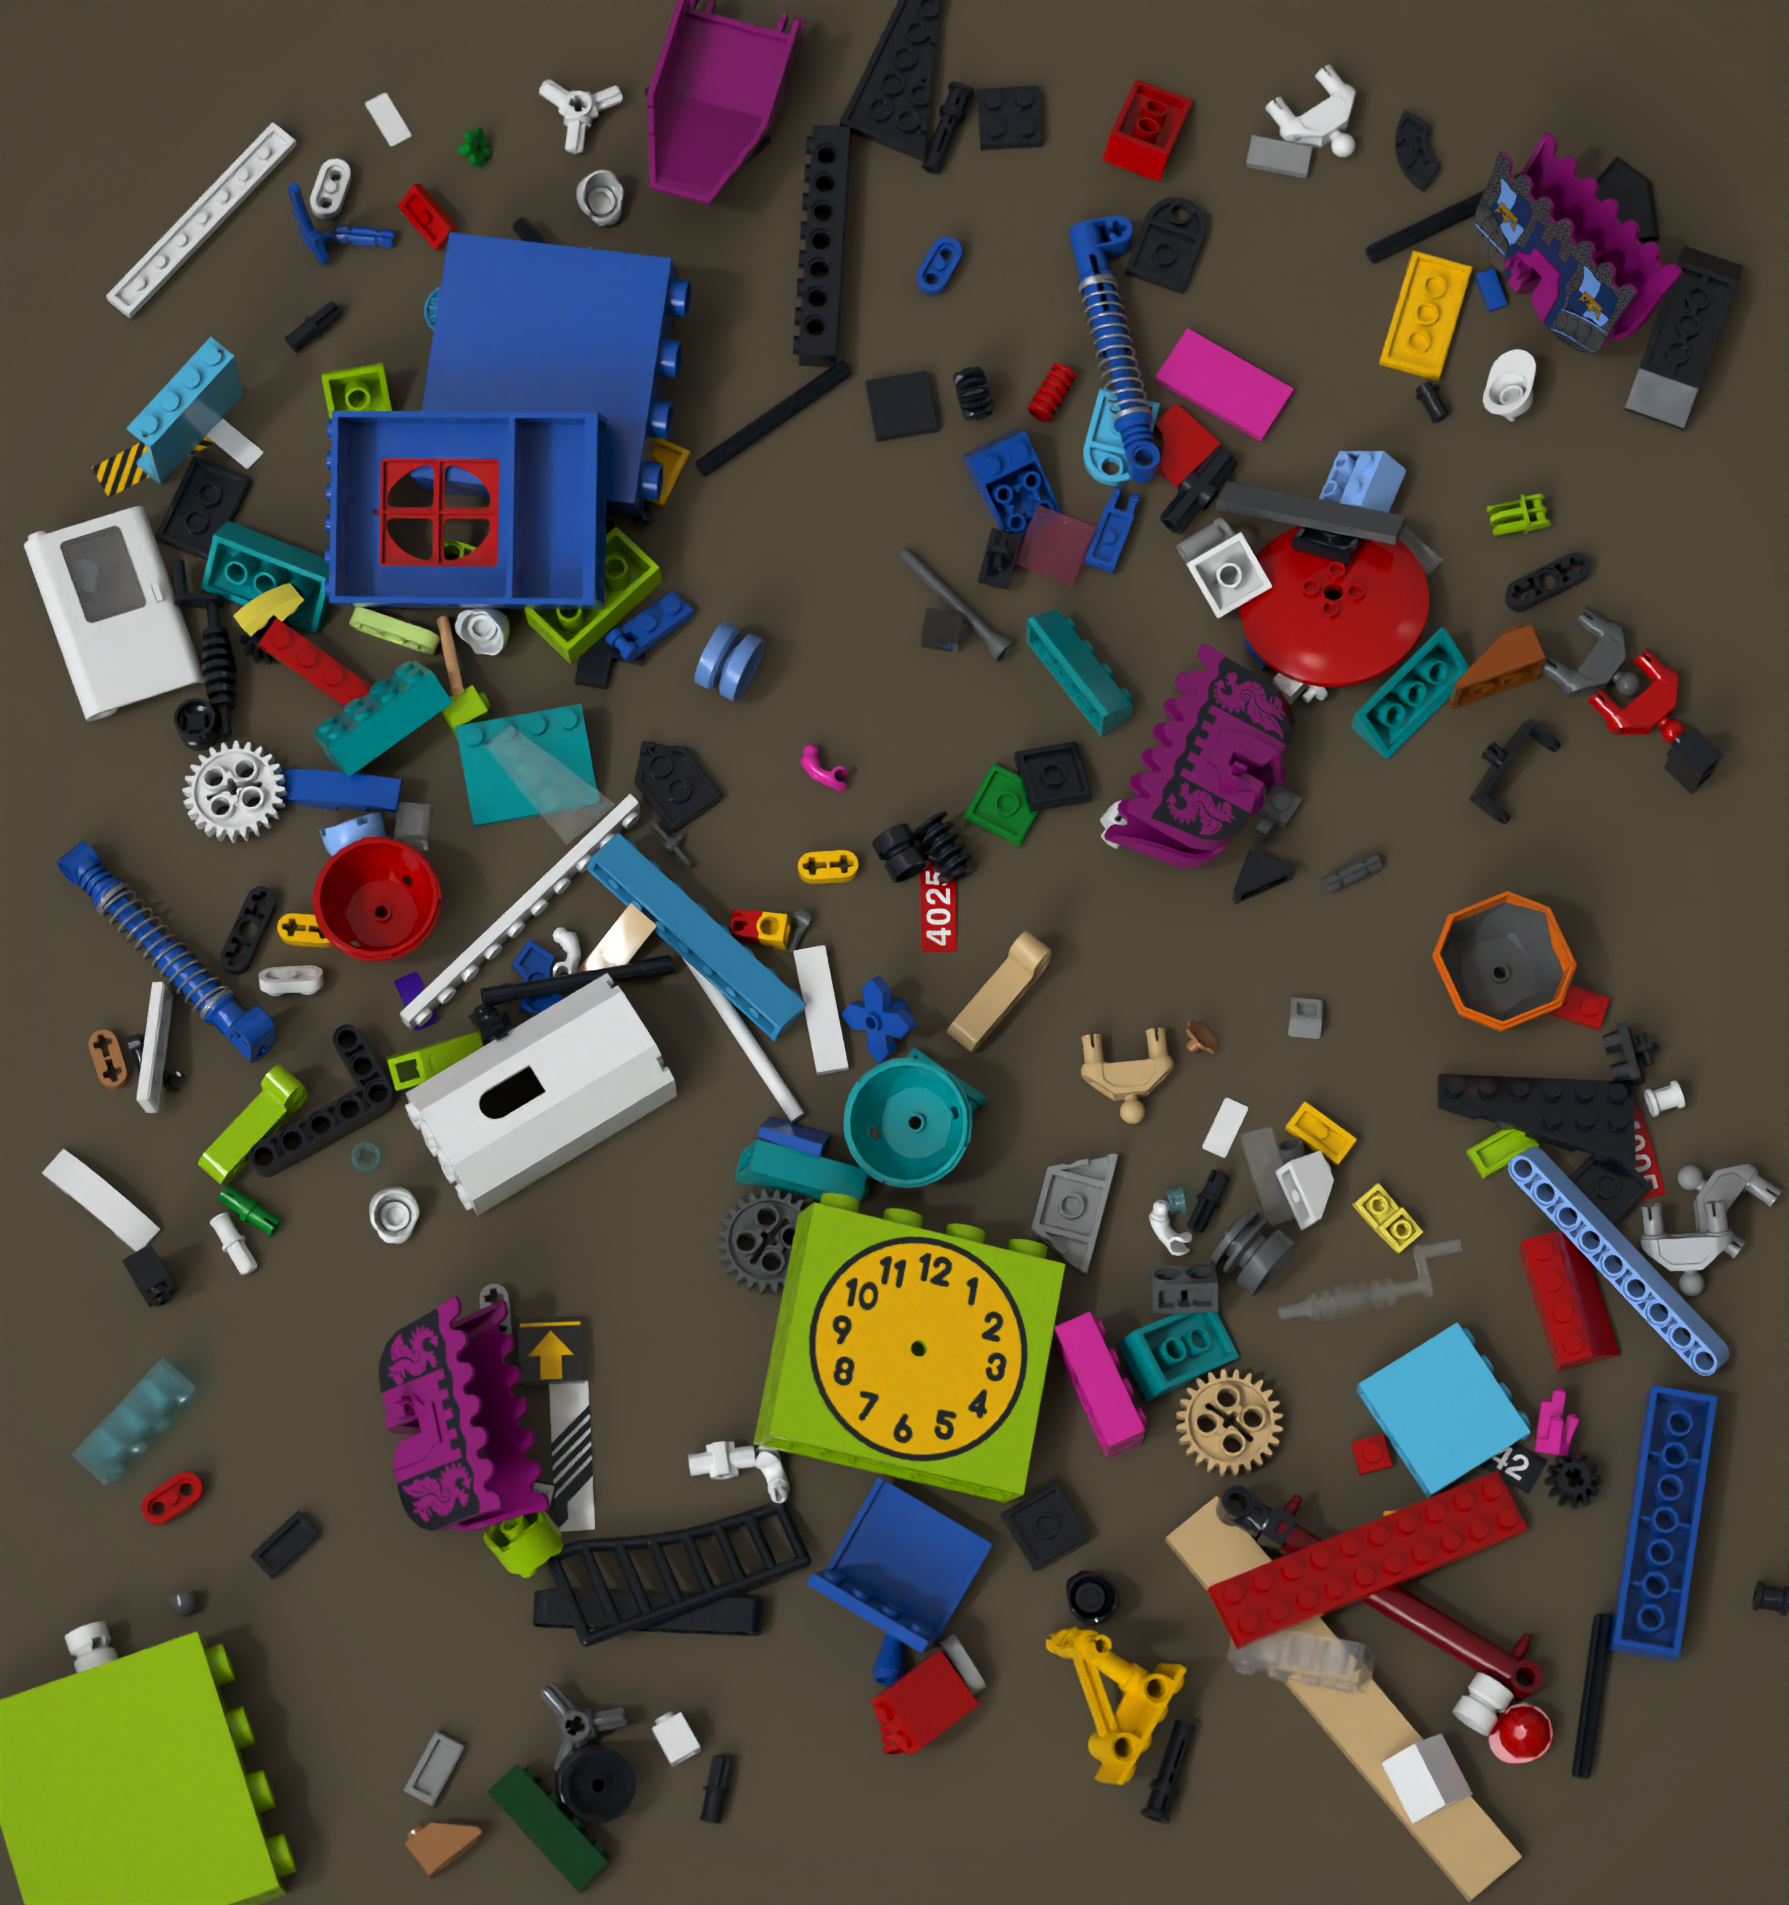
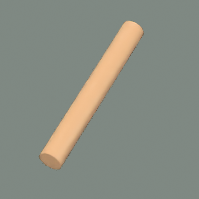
[437,616,464,696]

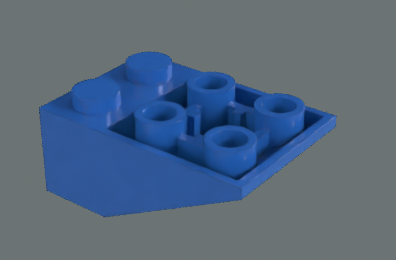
[961,429,1063,536]

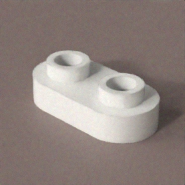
[310,159,352,219]
[259,965,324,996]

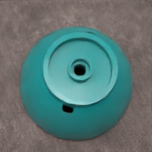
[843,1057,973,1188]

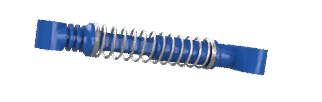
[1068,215,1160,483]
[56,841,275,1063]

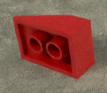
[1102,79,1193,182]

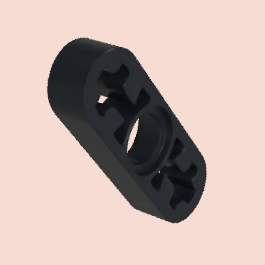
[1505,553,1590,612]
[220,886,277,975]

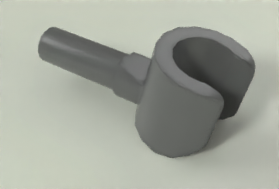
[787,908,813,955]

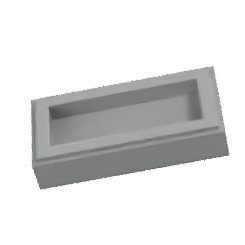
[1246,135,1312,179]
[403,1731,466,1807]

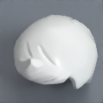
[576,169,624,226]
[455,608,510,656]
[369,1187,420,1244]

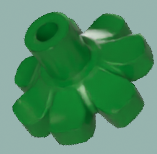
[458,127,492,168]

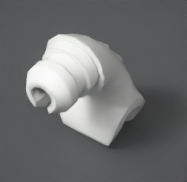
[552,927,581,977]
[1148,1200,1192,1256]
[756,1446,790,1503]

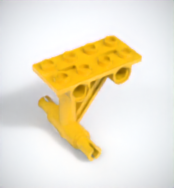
[1046,1627,1187,1785]

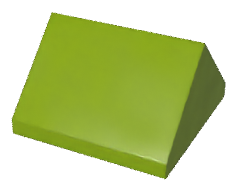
[321,363,392,419]

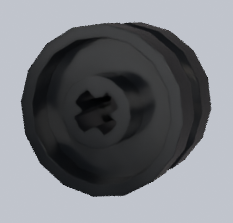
[555,1744,636,1823]

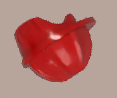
[1489,1703,1554,1764]

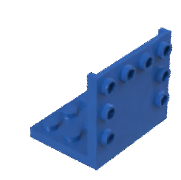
[806,1477,994,1653]

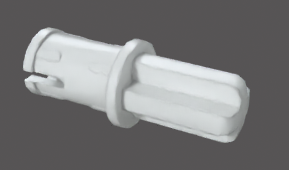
[210,1212,257,1275]

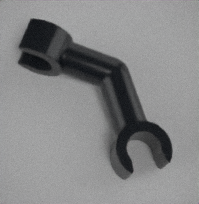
[127,1033,185,1091]

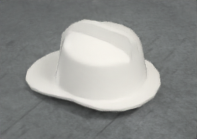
[1483,349,1536,421]

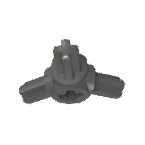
[541,1683,627,1771]

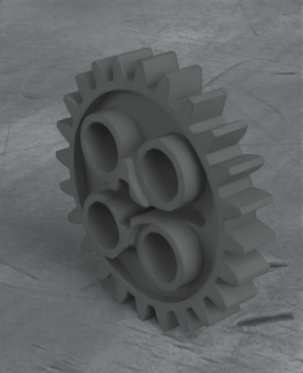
[717,1189,804,1295]

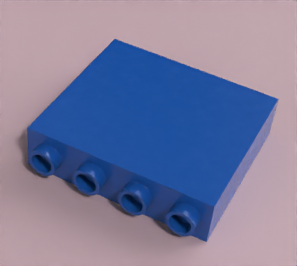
[411,232,691,517]

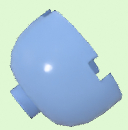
[319,811,386,856]

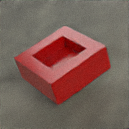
[1351,1434,1392,1476]

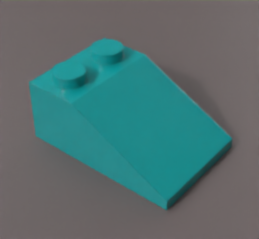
[1117,1312,1240,1402]

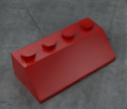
[1518,1232,1620,1373]

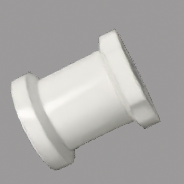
[1644,1080,1685,1117]

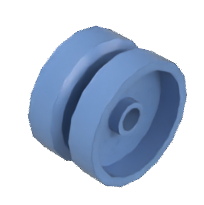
[694,621,766,703]

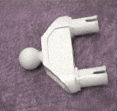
[1265,65,1356,158]

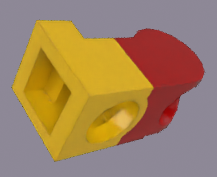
[729,910,792,951]

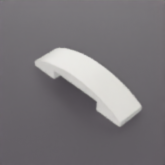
[42,1148,161,1252]

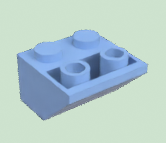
[1319,451,1407,513]

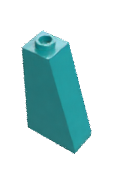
[734,1139,870,1201]

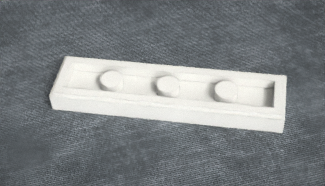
[793,945,849,1076]
[136,982,174,1113]

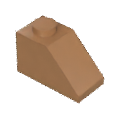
[404,1822,485,1879]

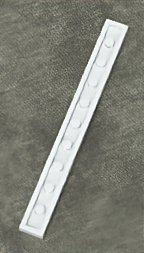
[400,794,641,1030]

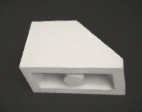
[1275,1151,1334,1231]

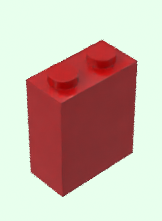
[870,1650,979,1756]

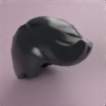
[1066,1570,1120,1627]

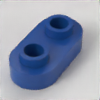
[916,237,962,296]

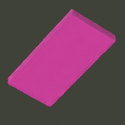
[1155,328,1294,442]

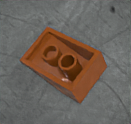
[1448,625,1546,710]

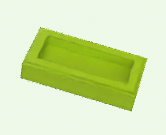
[1466,1128,1539,1180]

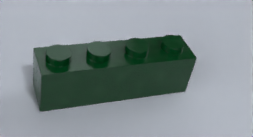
[487,1764,610,1894]

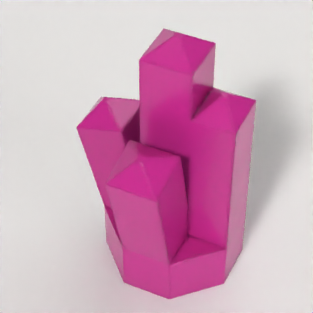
[1534,1387,1579,1456]

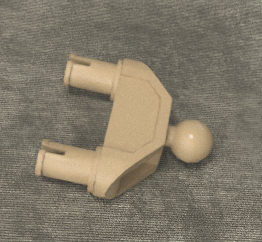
[1080,1028,1174,1124]

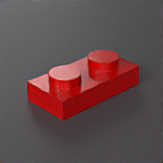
[398,183,458,250]
[1547,985,1610,1031]

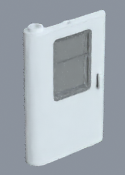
[24,506,204,721]

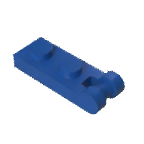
[606,590,693,662]

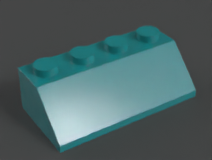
[201,521,331,633]
[1026,609,1134,738]

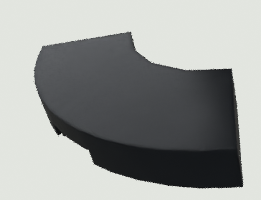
[1395,110,1441,192]

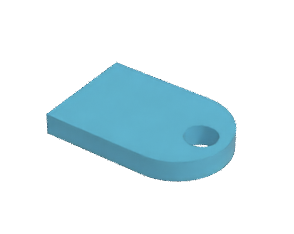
[1083,389,1160,486]

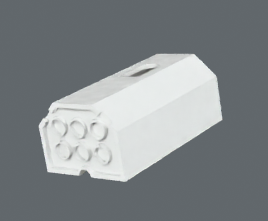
[405,973,677,1216]

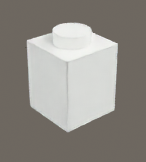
[652,1711,701,1768]

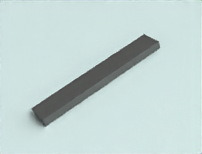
[1216,481,1406,545]

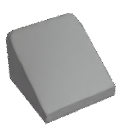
[1288,997,1323,1039]

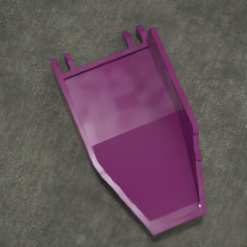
[647,0,806,205]

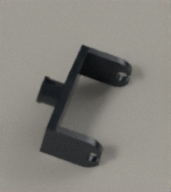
[1469,719,1561,824]

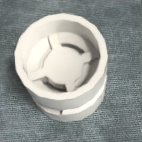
[65,1621,118,1673]
[1452,1672,1514,1736]

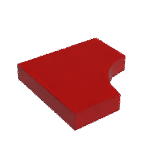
[1154,403,1221,489]

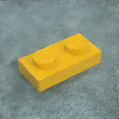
[1285,1101,1357,1167]

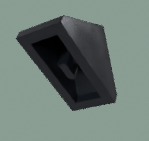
[1232,850,1294,905]

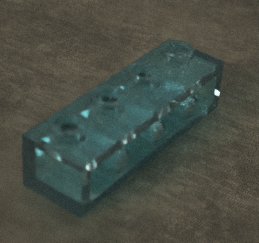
[71,1357,195,1486]

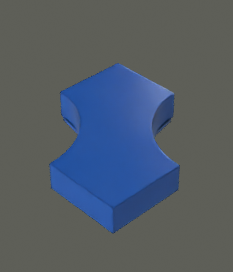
[511,939,564,1018]

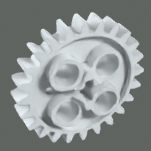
[182,741,287,843]

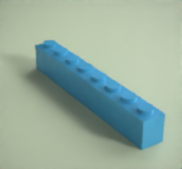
[587,833,806,1041]

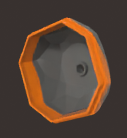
[1432,891,1577,1033]

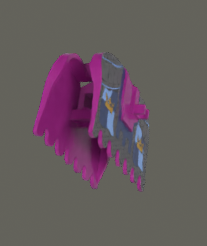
[1475,132,1683,353]

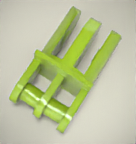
[1486,494,1551,537]

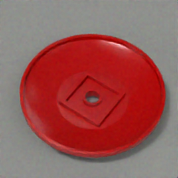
[1239,526,1430,688]

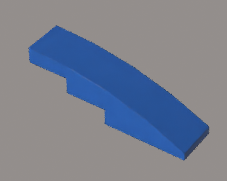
[279,769,403,813]

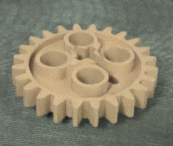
[1176,1369,1283,1477]

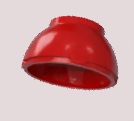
[312,836,441,963]

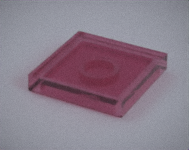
[1016,505,1097,587]

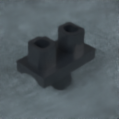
[978,528,1022,590]
[1602,1022,1660,1085]

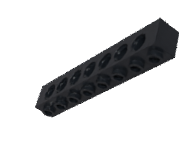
[793,125,851,367]

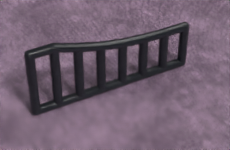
[546,1502,811,1647]

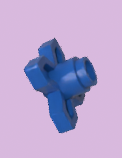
[842,976,917,1063]

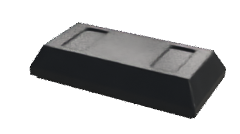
[250,1510,321,1580]

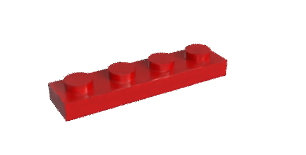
[257,618,371,707]

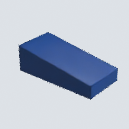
[1475,268,1508,313]

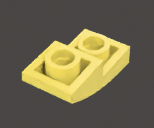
[233,583,304,636]
[1352,1183,1423,1253]

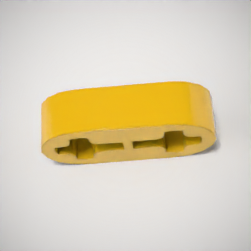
[798,850,859,884]
[277,913,332,948]

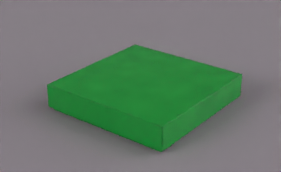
[963,763,1040,848]

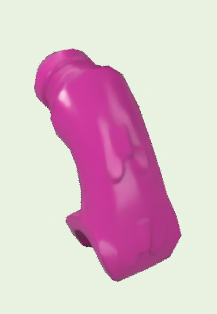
[799,744,848,792]

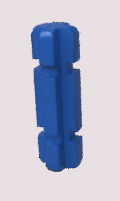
[334,225,395,248]

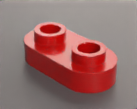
[141,1472,204,1526]

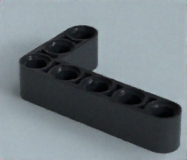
[249,1024,395,1177]

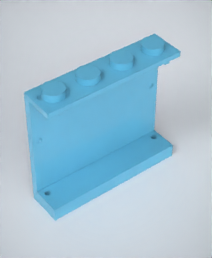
[126,337,244,485]
[1356,1322,1531,1499]

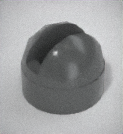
[1277,1137,1305,1163]
[169,1590,197,1616]

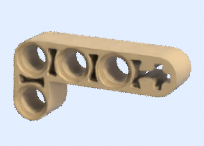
[947,930,1052,1053]

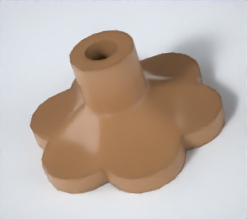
[1186,1020,1219,1054]

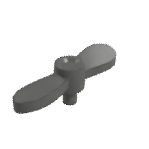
[650,822,694,868]

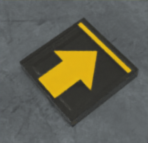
[517,1317,585,1386]

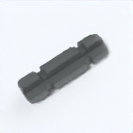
[1322,853,1383,894]

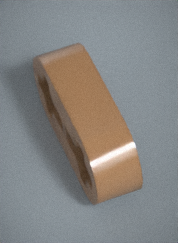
[88,1029,129,1091]

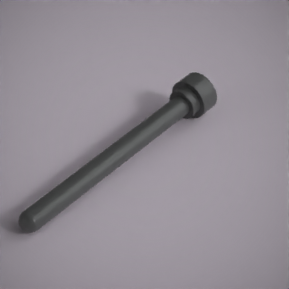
[900,549,1015,662]

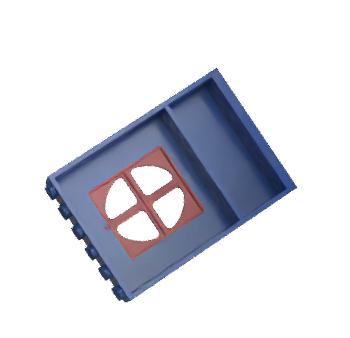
[324,411,608,609]

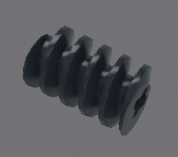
[914,811,978,884]

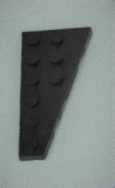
[839,0,940,162]
[1437,1074,1636,1172]

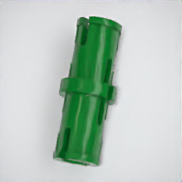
[217,1184,282,1237]

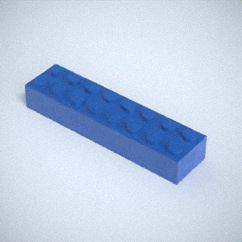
[1608,1385,1717,1662]

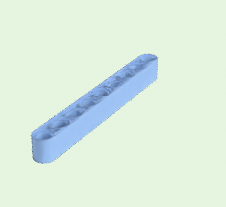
[1508,1147,1729,1376]

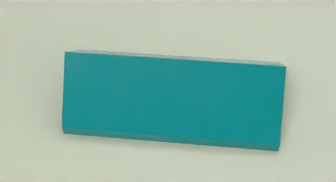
[1351,627,1470,759]

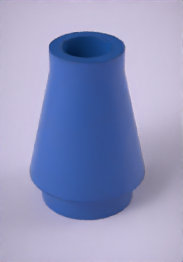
[871,1634,904,1686]

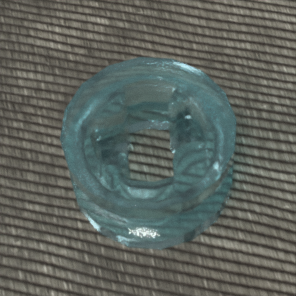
[351,1142,381,1174]
[1165,1184,1186,1216]

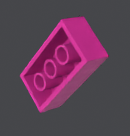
[1052,1312,1148,1459]

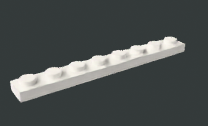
[106,122,297,319]

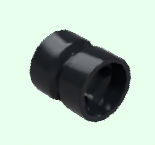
[174,698,220,751]
[872,823,929,883]

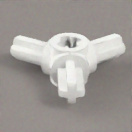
[539,79,623,154]

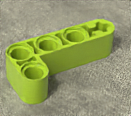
[198,1064,308,1186]

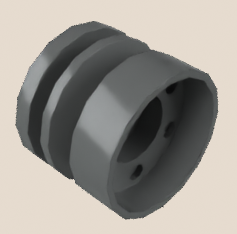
[1210,1208,1296,1296]

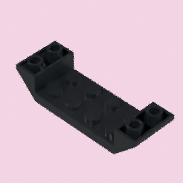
[1624,245,1743,430]

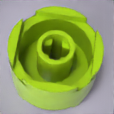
[483,1511,563,1578]

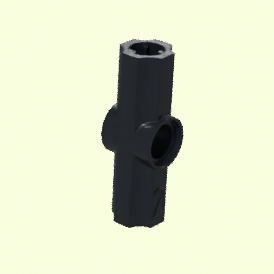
[1160,446,1238,535]

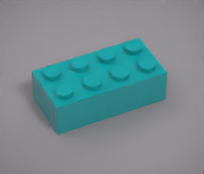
[312,660,453,777]

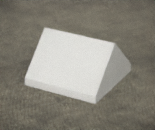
[1186,532,1273,618]
[1381,1733,1472,1824]

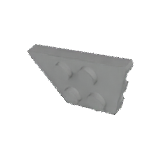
[1031,1153,1118,1276]

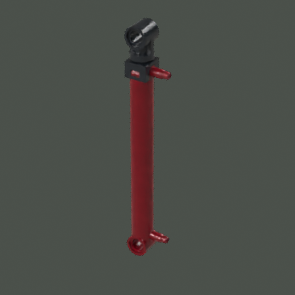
[1216,1485,1543,1700]

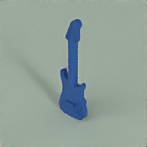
[287,181,334,265]

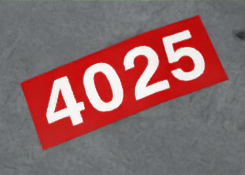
[920,864,957,952]

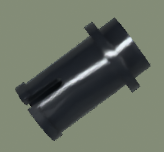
[1415,381,1450,423]

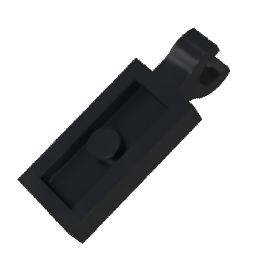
[468,1004,513,1041]

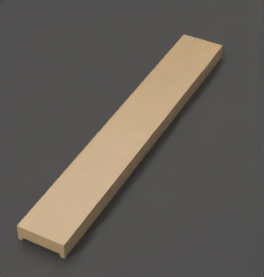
[1165,1496,1522,1902]

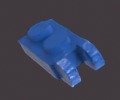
[1084,486,1141,574]

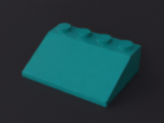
[456,704,600,827]

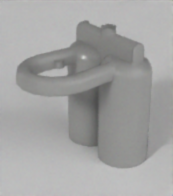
[1176,517,1236,563]

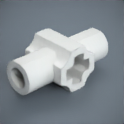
[688,1441,756,1480]

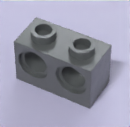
[1149,1264,1218,1315]

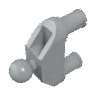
[1678,1164,1782,1259]
[1640,1200,1734,1296]

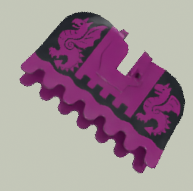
[1104,643,1295,869]
[379,1296,550,1532]

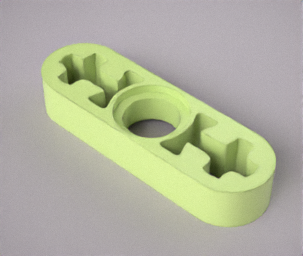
[349,607,440,654]

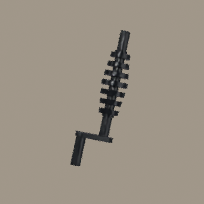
[172,560,237,737]

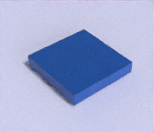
[757,1116,831,1156]

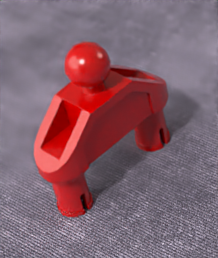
[1588,648,1686,744]

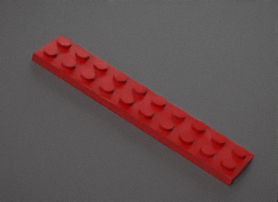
[1208,1471,1528,1650]

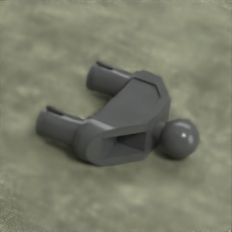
[1541,607,1640,697]

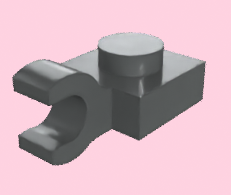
[1254,785,1303,841]

